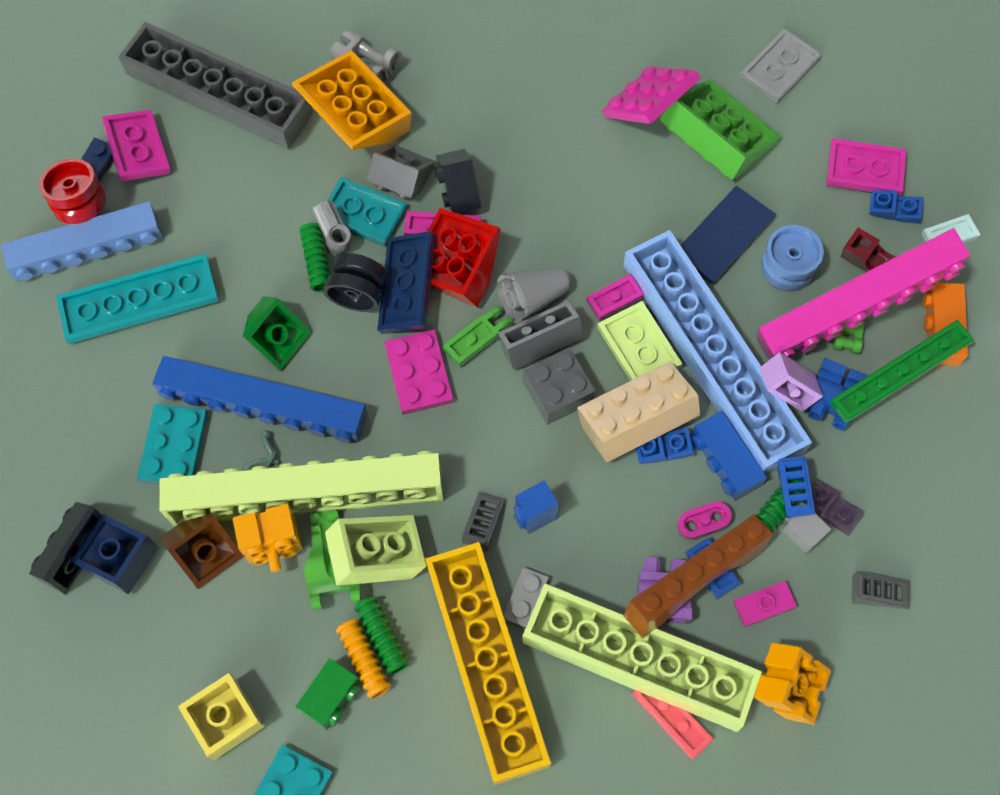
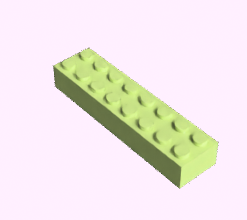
[522,583,762,732]

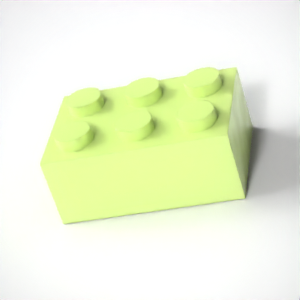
[325,515,426,585]

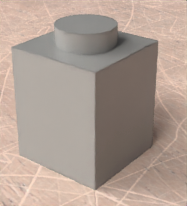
[783,513,831,554]

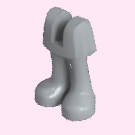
[329,31,402,85]

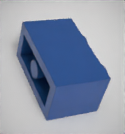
[513,480,559,534]

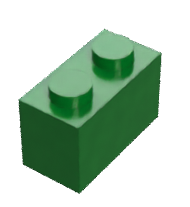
[295,658,360,730]

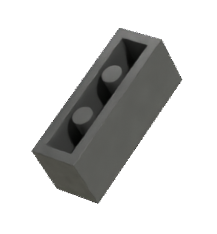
[498,301,584,370]

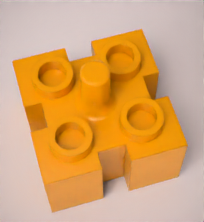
[233,503,303,572]
[754,643,831,725]

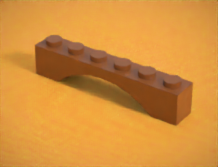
[624,514,773,638]

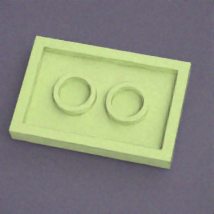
[597,301,682,381]

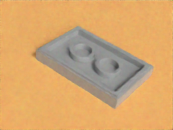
[739,29,822,104]

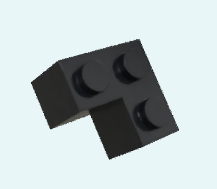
[433,149,481,213]

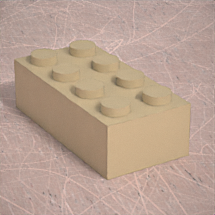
[577,361,700,463]

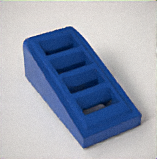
[777,456,815,518]

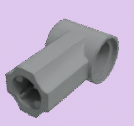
[312,200,351,254]

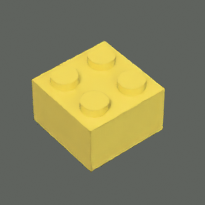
[178,673,265,760]

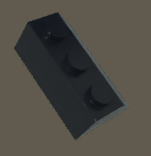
[29,502,102,595]

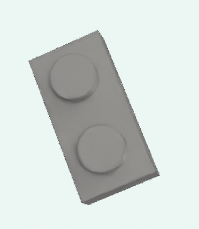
[503,567,549,629]

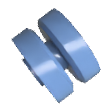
[760,225,824,291]

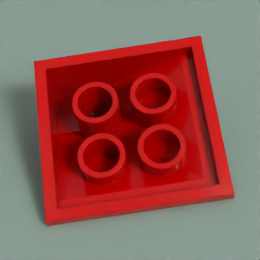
[427,208,501,308]

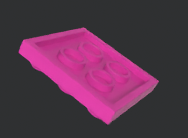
[602,66,701,124]

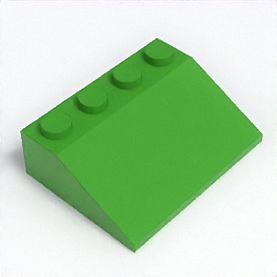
[660,79,783,180]

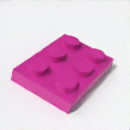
[102,110,170,182]
[826,138,906,196]
[384,329,453,415]

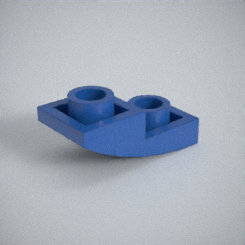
[869,190,923,224]
[636,427,695,464]

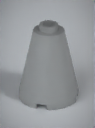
[497,267,571,323]

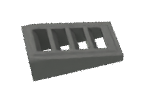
[462,492,505,551]
[852,572,910,609]

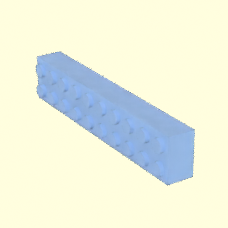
[623,230,812,475]

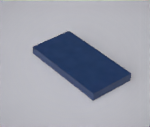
[680,185,776,285]
[377,231,436,334]

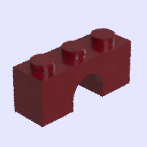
[840,227,897,272]

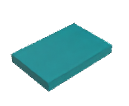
[328,177,408,248]

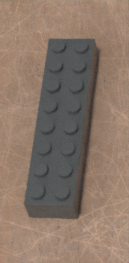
[119,22,313,149]

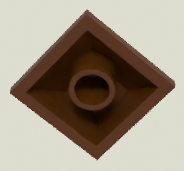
[160,514,243,589]

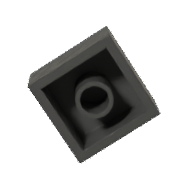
[523,347,595,425]

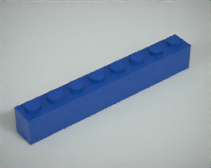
[152,356,367,443]

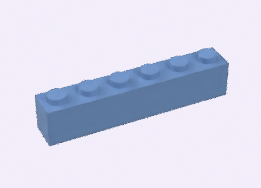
[1,201,163,282]

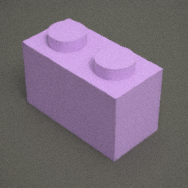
[760,352,823,412]

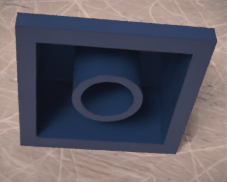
[71,514,159,595]

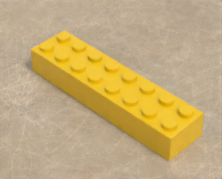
[425,542,551,786]

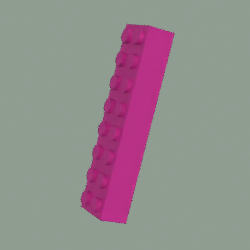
[756,228,971,361]

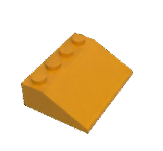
[292,50,412,150]

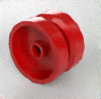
[39,159,106,224]

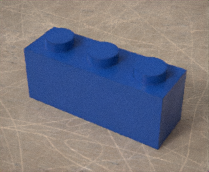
[691,411,767,501]

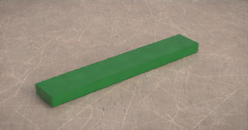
[829,319,975,424]

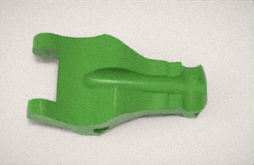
[304,510,361,611]

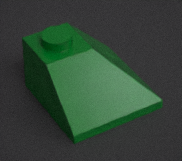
[243,296,312,371]

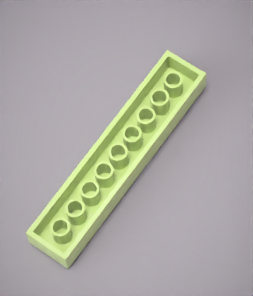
[160,451,444,526]

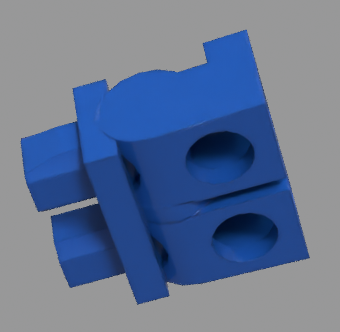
[808,358,869,431]

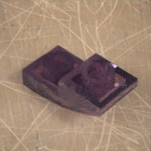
[802,479,864,536]

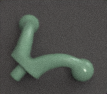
[242,430,279,471]

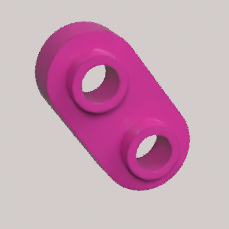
[677,501,732,540]

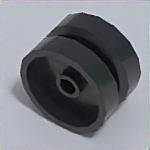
[323,253,387,312]

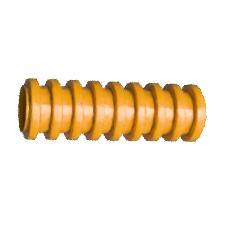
[336,619,391,698]

